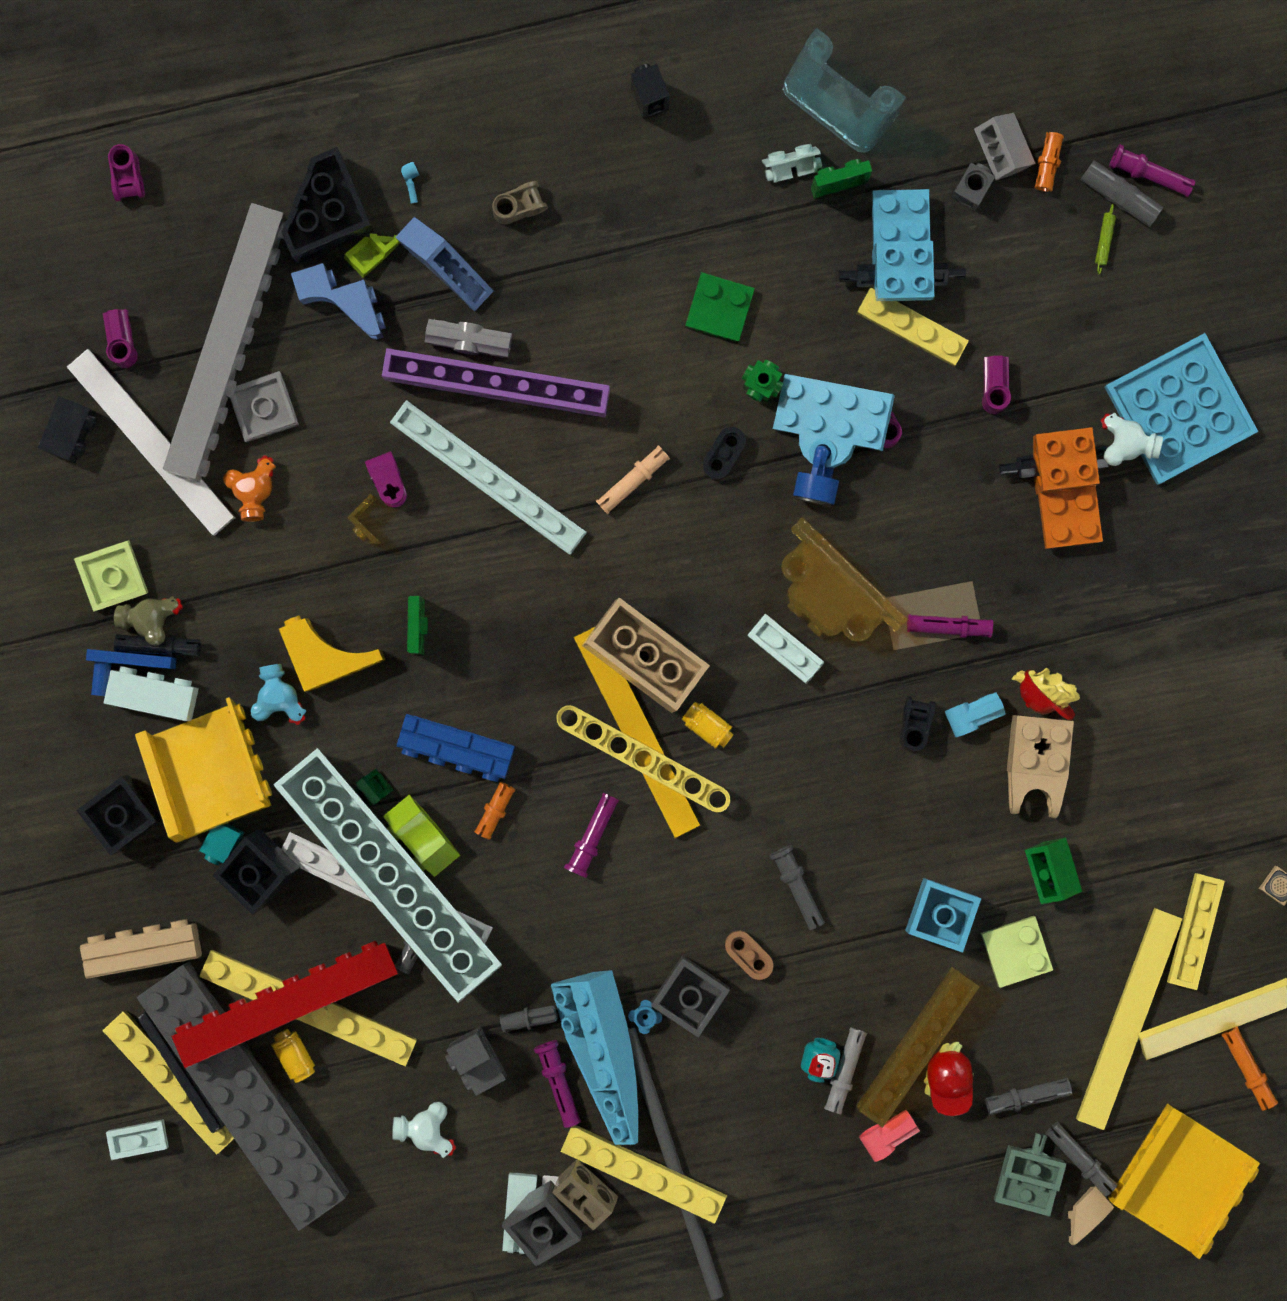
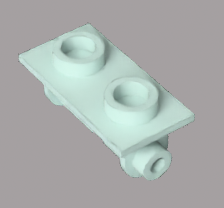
[762,144,822,183]

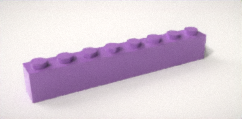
[382,348,610,417]

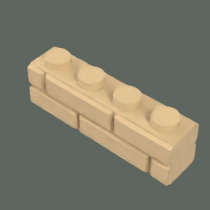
[80,919,202,979]

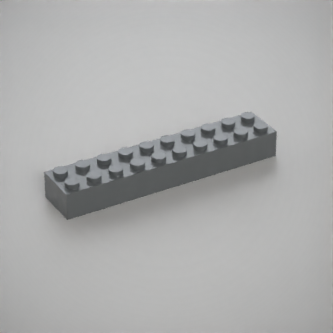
[136,961,350,1231]

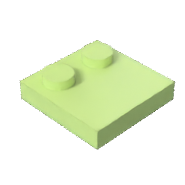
[74,540,148,612]
[981,916,1053,988]

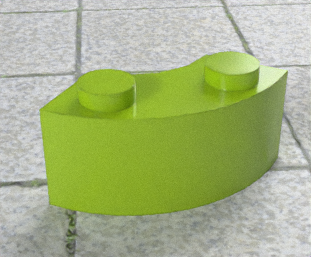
[383,795,460,877]

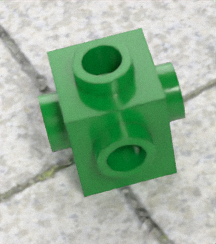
[742,360,784,402]

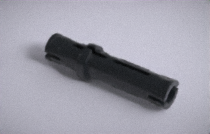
[114,634,201,658]

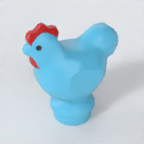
[251,664,306,725]

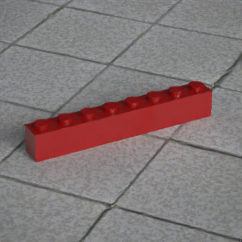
[171,940,398,1068]

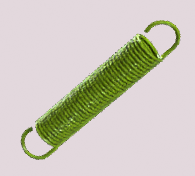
[1095,204,1116,275]

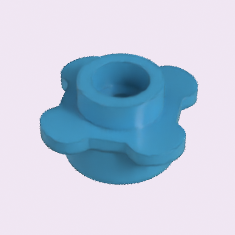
[628,1000,662,1034]

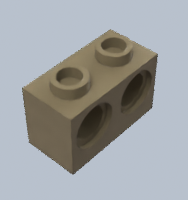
[552,1159,618,1230]

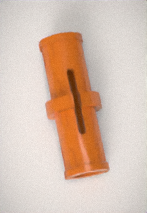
[1034,132,1064,192]
[474,782,516,840]

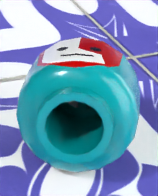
[801,1038,840,1082]

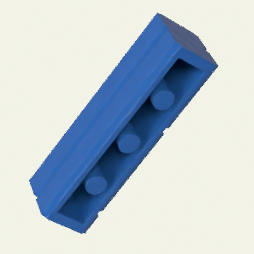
[397,714,515,782]

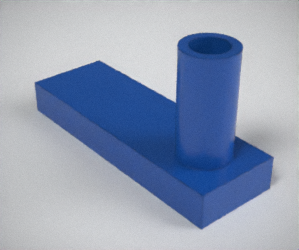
[86,649,177,696]

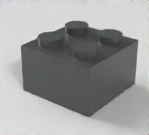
[651,955,730,1038]

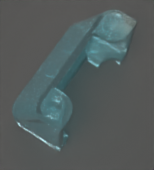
[783,28,906,152]

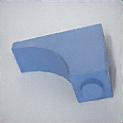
[395,217,493,311]

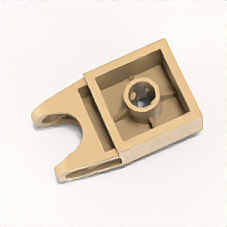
[1007,715,1074,818]

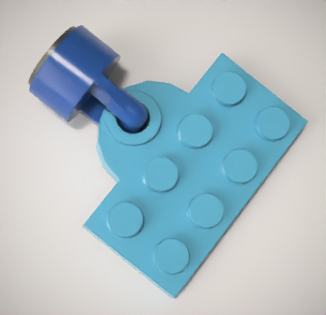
[773,374,895,507]

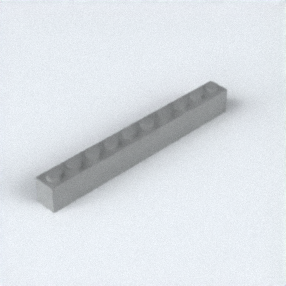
[163,203,287,483]

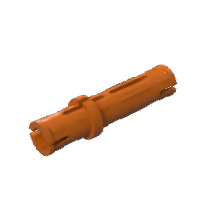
[1221,1027,1278,1111]

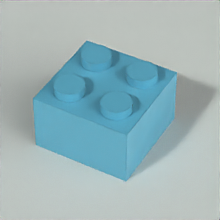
[905,878,981,953]

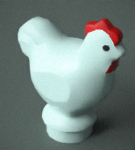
[1100,413,1163,466]
[392,1102,456,1158]

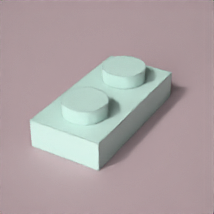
[106,1119,169,1160]

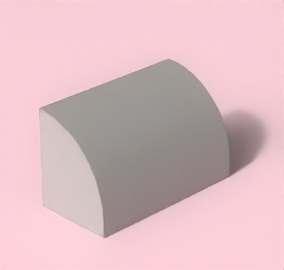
[974,113,1036,180]

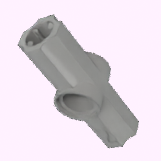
[425,319,512,358]

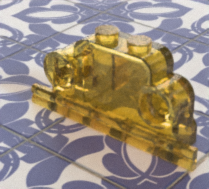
[781,517,908,642]

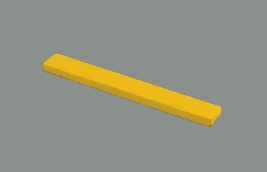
[574,626,700,838]

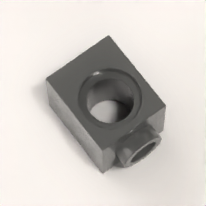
[951,163,995,211]

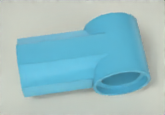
[945,692,1006,738]

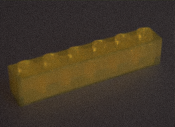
[856,967,980,1128]

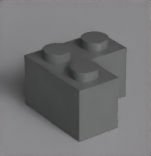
[445,1026,507,1096]

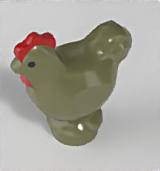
[114,596,183,646]

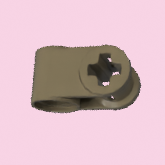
[492,181,548,225]

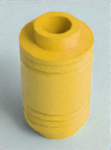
[682,702,734,749]
[271,1029,315,1083]

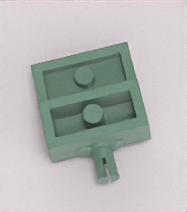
[994,1132,1066,1216]

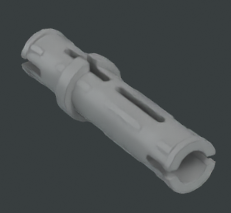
[824,1027,867,1114]

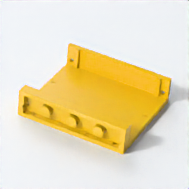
[135,697,272,843]
[1108,1103,1260,1259]

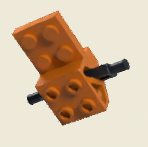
[999,427,1110,549]

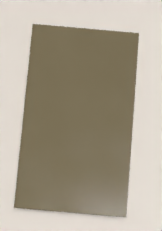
[883,581,980,650]

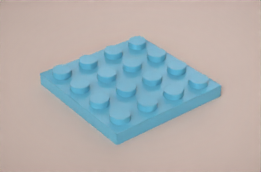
[1104,333,1258,485]

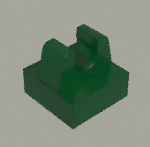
[354,769,394,807]

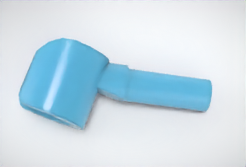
[401,162,419,204]

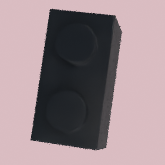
[631,64,669,119]
[38,396,97,463]

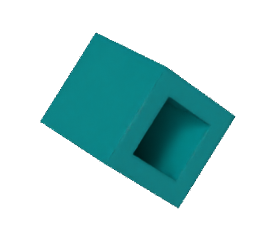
[199,823,245,865]

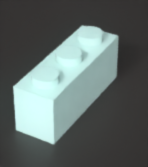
[104,666,199,721]

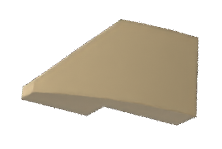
[1068,1186,1114,1245]

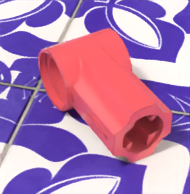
[859,1110,920,1162]

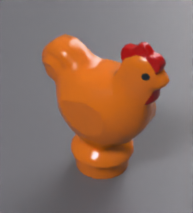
[223,455,276,522]

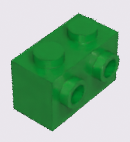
[1025,837,1082,904]

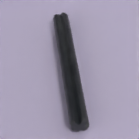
[138,1012,225,1133]

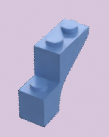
[291,263,386,340]

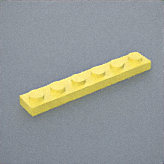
[102,1010,234,1154]
[560,1125,727,1224]

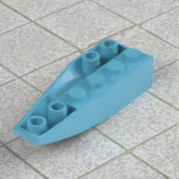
[551,970,638,1145]

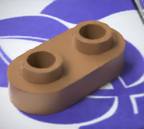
[725,930,773,980]

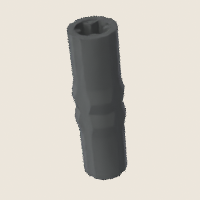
[1080,160,1163,227]

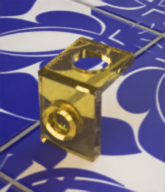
[347,494,381,546]

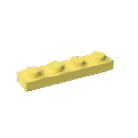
[856,288,969,366]
[1167,873,1225,990]

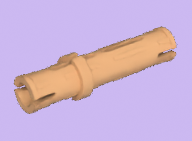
[596,445,670,515]

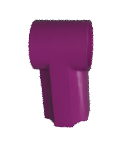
[103,309,138,368]
[982,356,1011,414]

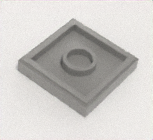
[230,371,299,443]

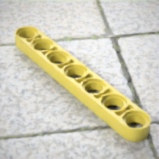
[557,705,730,812]

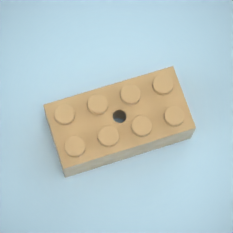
[582,598,710,713]

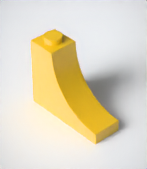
[279,616,386,692]

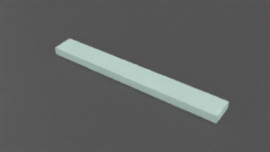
[390,400,587,555]

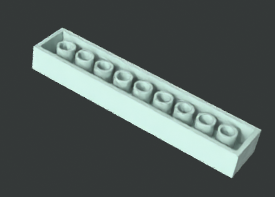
[273,748,502,1003]

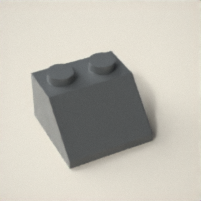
[502,1180,585,1266]

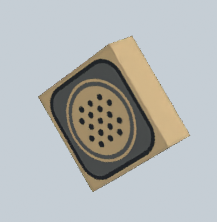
[1259,866,1287,906]

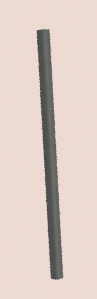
[628,1026,724,1300]

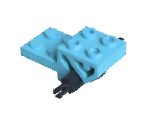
[839,189,966,301]

